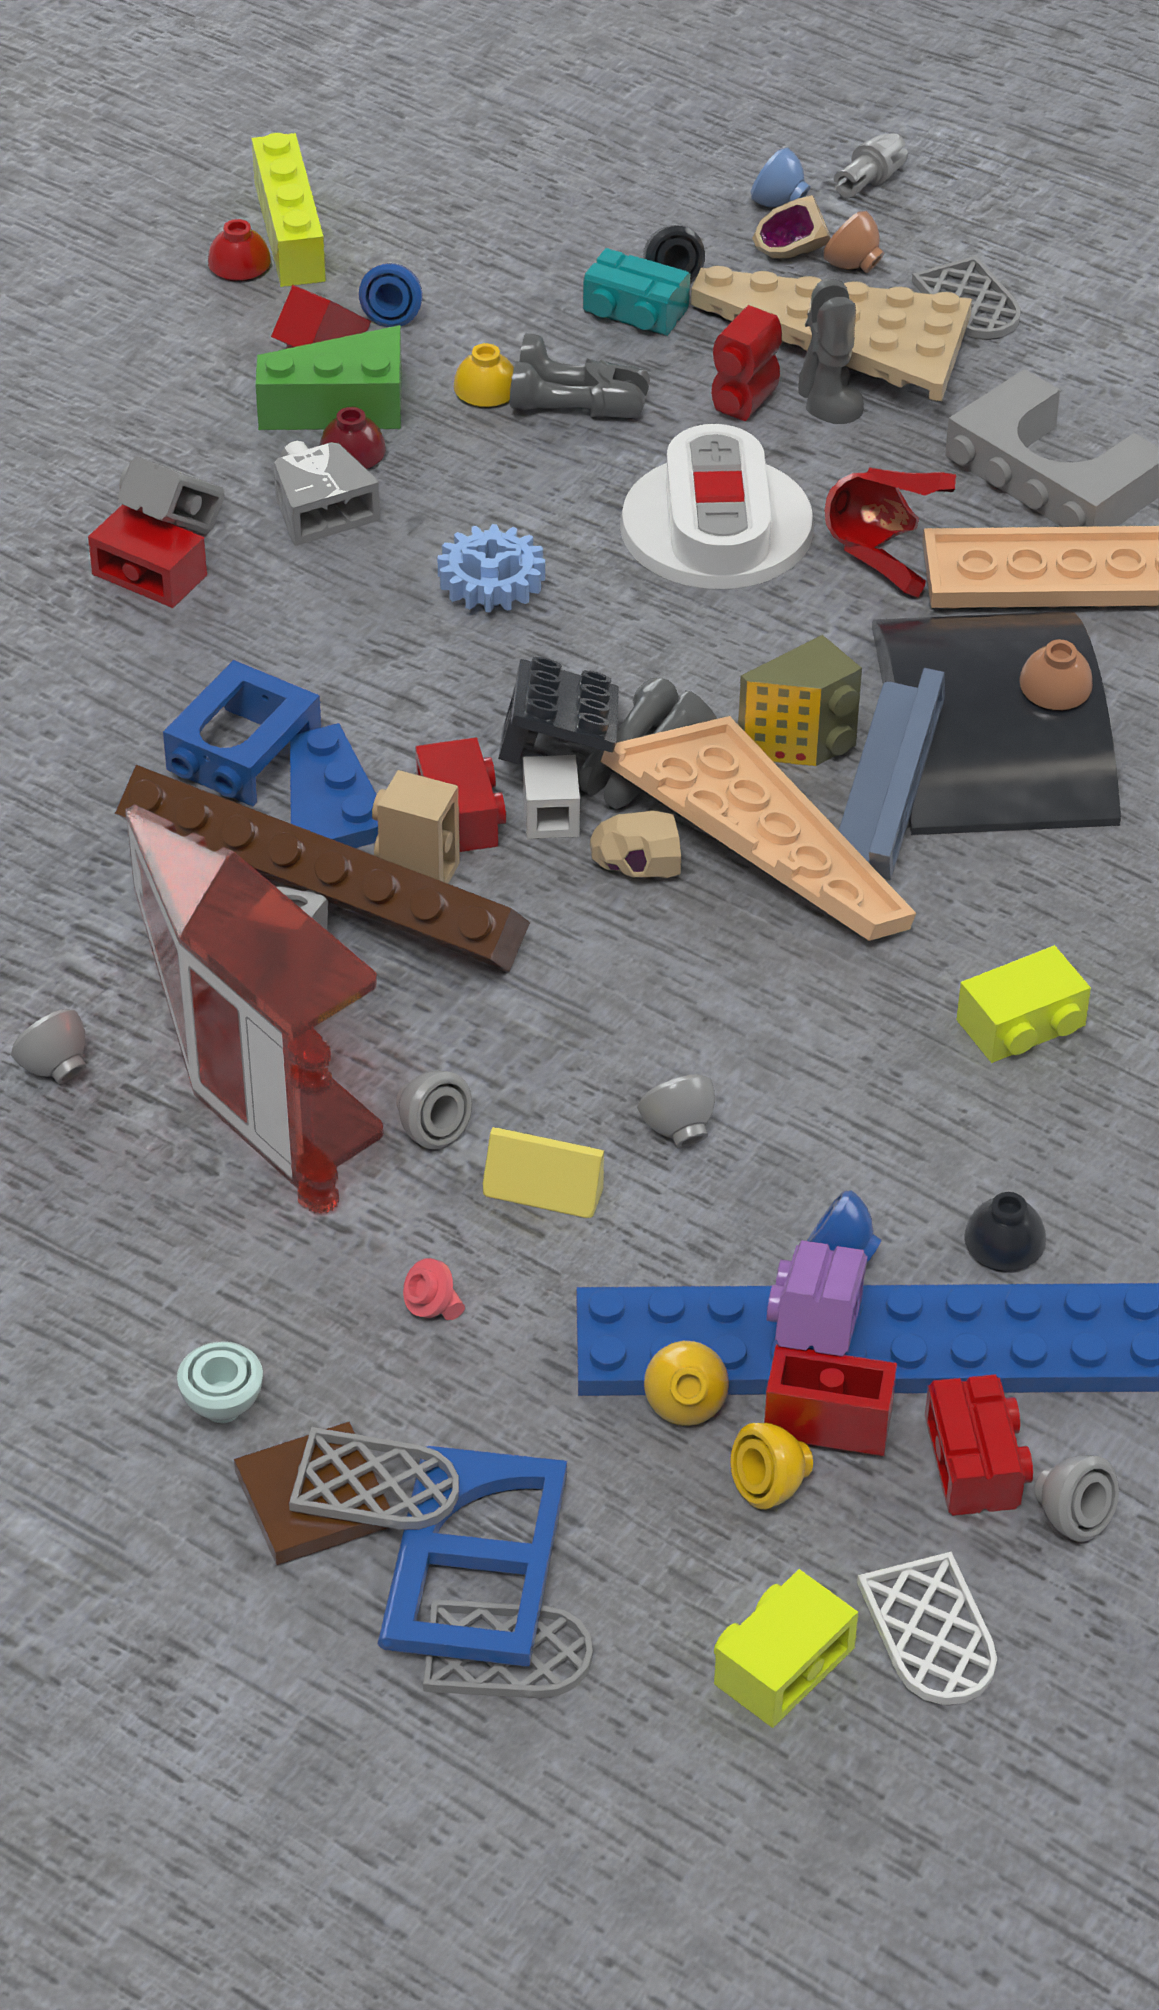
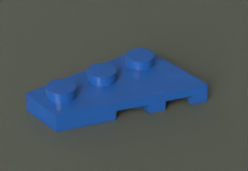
[290,723,378,848]

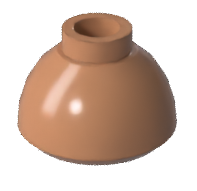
[824,211,885,273]
[1020,639,1093,710]

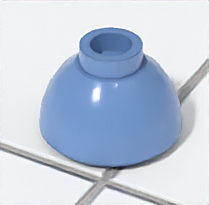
[751,148,810,207]

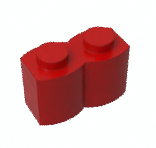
[711,305,782,421]

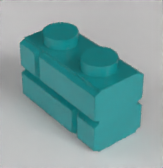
[583,248,690,336]

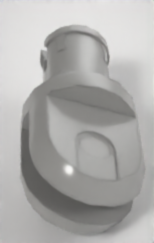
[833,133,908,198]

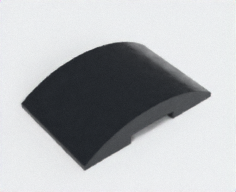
[872,611,1121,835]

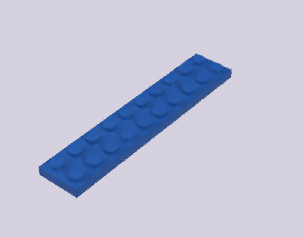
[576,1283,1159,1396]

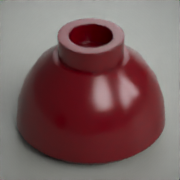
[319,407,386,469]

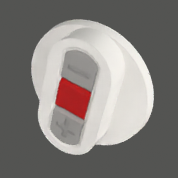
[620,424,814,589]

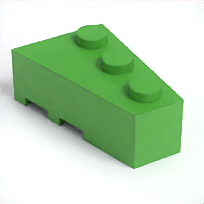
[255,325,402,430]

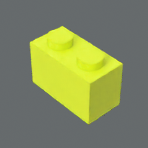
[956,945,1091,1063]
[714,1569,858,1728]

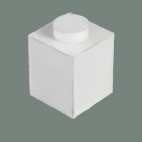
[523,755,580,839]

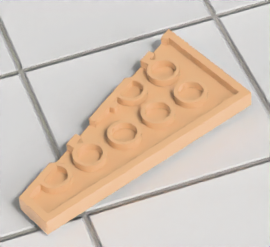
[601,716,916,941]

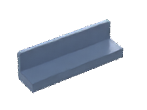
[839,668,945,880]

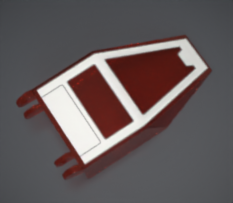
[126,804,384,1214]

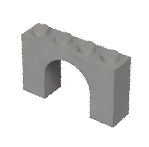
[945,369,1159,527]

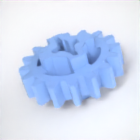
[437,524,545,612]

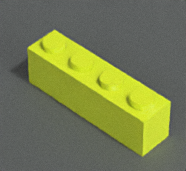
[251,133,326,287]

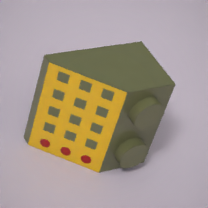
[738,634,862,766]

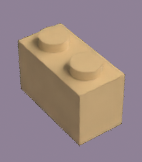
[372,770,460,883]

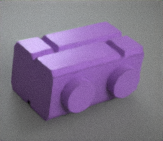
[767,1240,867,1356]

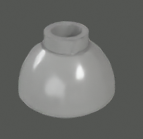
[11,1009,86,1084]
[396,1070,472,1149]
[637,1074,715,1148]
[1035,1455,1119,1542]

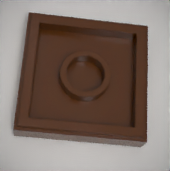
[234,1422,390,1565]

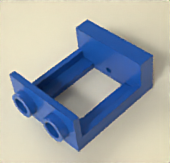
[163,660,321,807]

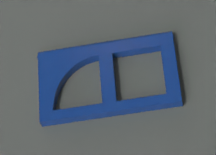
[378,1446,567,1667]

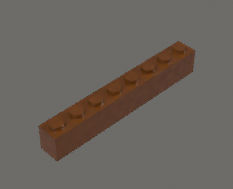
[115,765,530,972]

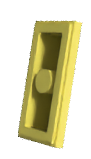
[483,1127,604,1218]

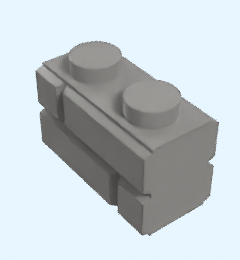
[117,456,225,534]

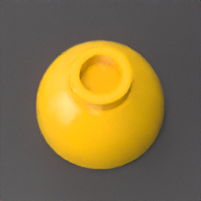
[454,343,514,407]
[644,1341,729,1426]
[730,1423,813,1509]

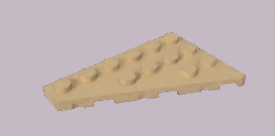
[691,266,972,401]

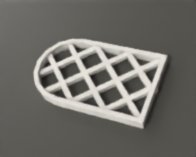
[857,1552,997,1705]

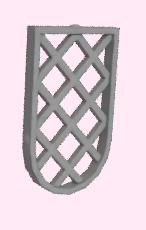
[912,256,1021,339]
[289,1427,459,1529]
[423,1599,593,1698]

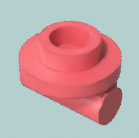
[403,1258,465,1320]

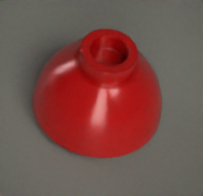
[208,219,271,281]

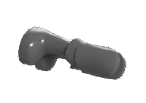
[798,279,864,424]
[510,333,650,418]
[578,678,717,809]

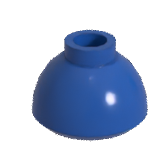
[359,263,423,327]
[807,1190,882,1263]

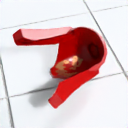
[824,468,956,597]

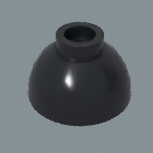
[643,225,705,284]
[964,1192,1046,1271]

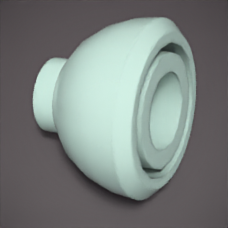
[177,1342,263,1423]

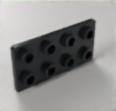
[498,657,619,764]

